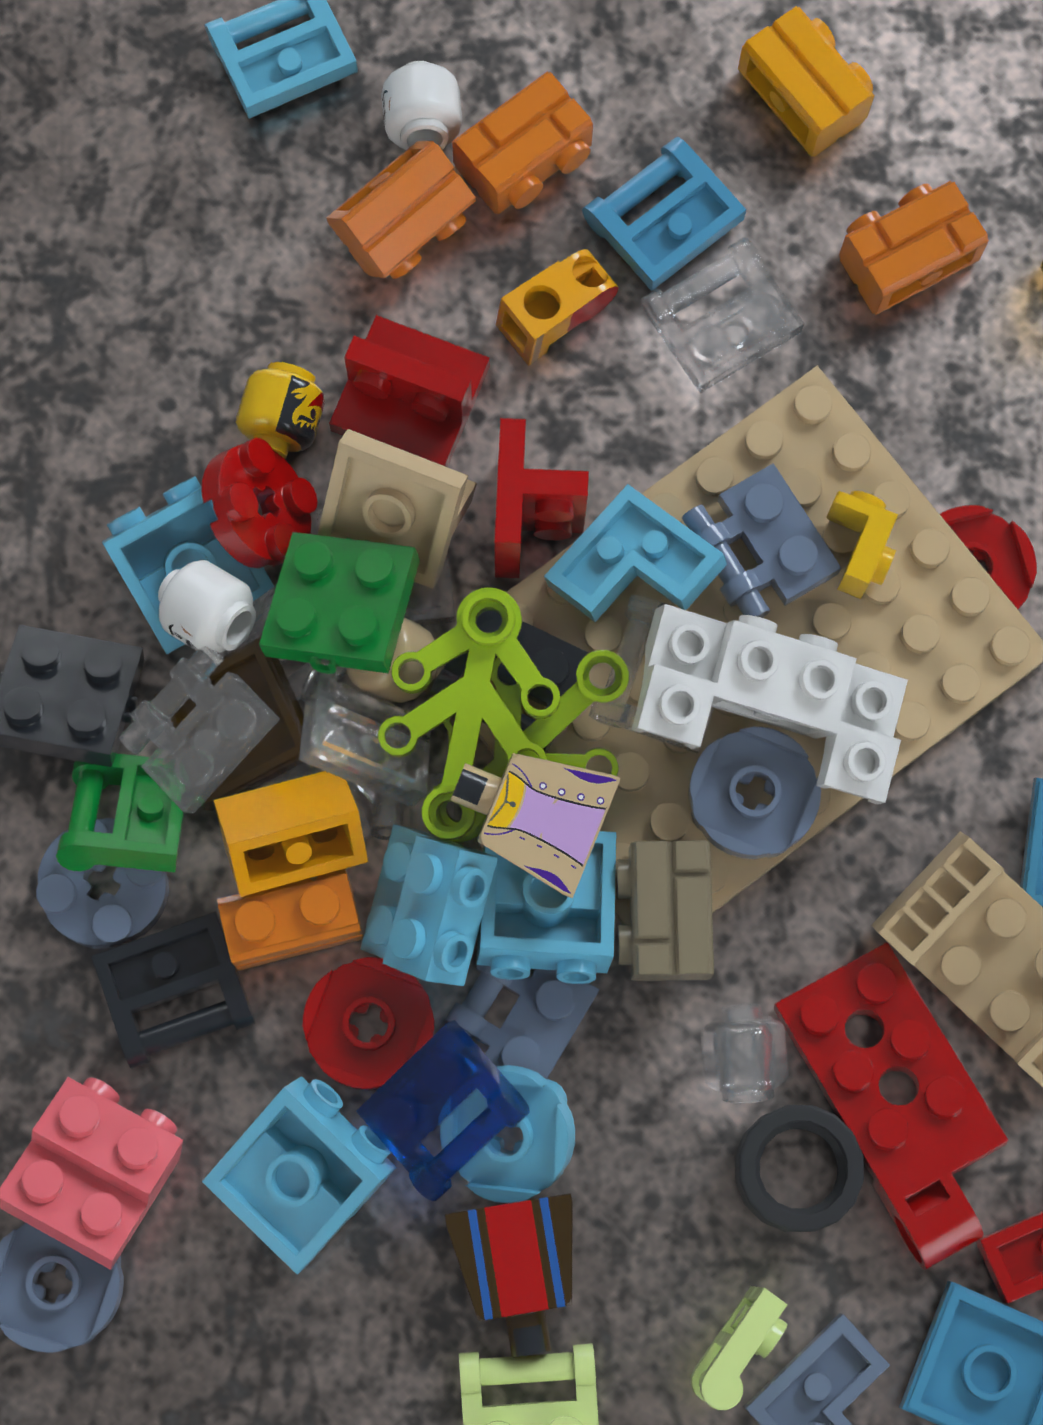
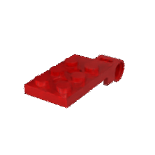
[774,942,1009,1270]

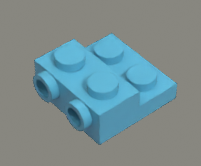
[101,476,275,654]
[360,824,498,986]
[476,831,616,984]
[202,1076,397,1275]

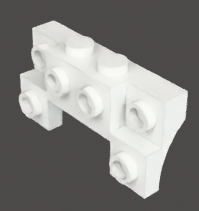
[632,604,908,804]

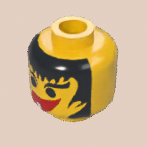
[236,362,325,459]

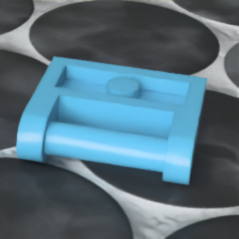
[204,0,358,118]

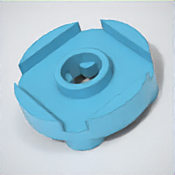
[440,1065,575,1203]

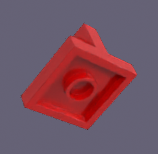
[329,315,490,467]
[495,418,589,578]

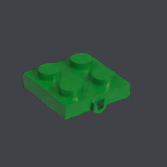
[259,532,420,674]

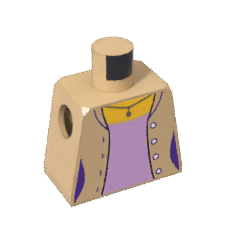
[450,753,621,898]

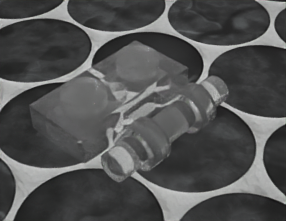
[119,646,280,813]

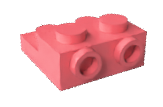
[0,1077,183,1270]

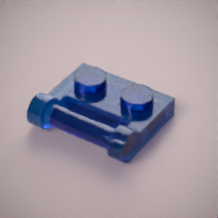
[356,1020,530,1201]

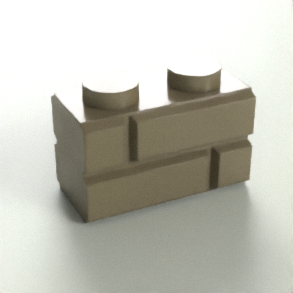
[616,840,714,981]

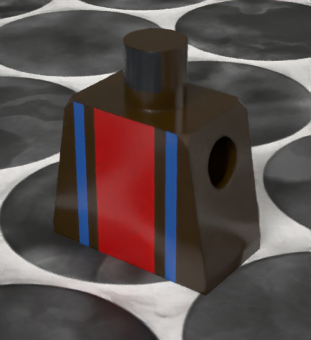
[444,1193,573,1357]

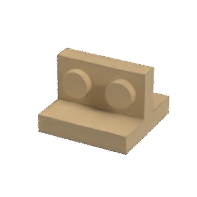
[317,429,477,589]

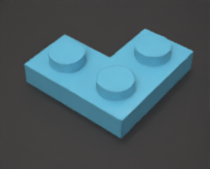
[544,484,727,622]

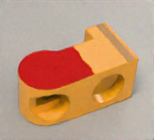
[495,249,618,366]

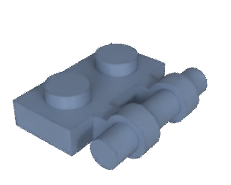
[682,463,841,618]
[438,965,600,1079]

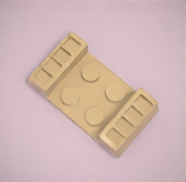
[871,831,1043,1087]

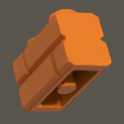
[452,71,593,215]
[326,141,476,279]
[839,181,989,315]
[217,868,364,971]

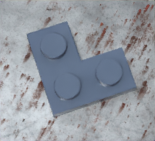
[743,1313,890,1425]

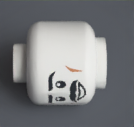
[381,61,462,150]
[158,560,256,656]

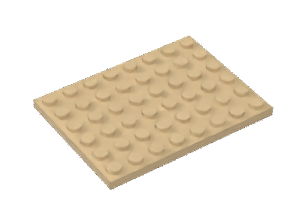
[434,365,1043,925]

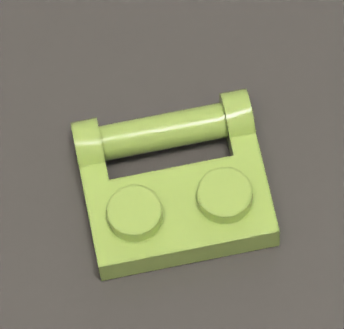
[691,1286,788,1410]
[459,1343,599,1425]

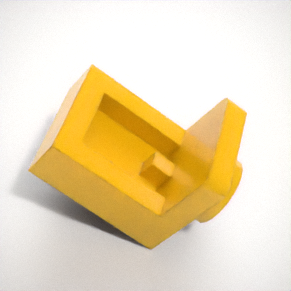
[826,491,898,599]

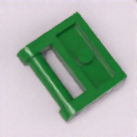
[56,753,189,873]

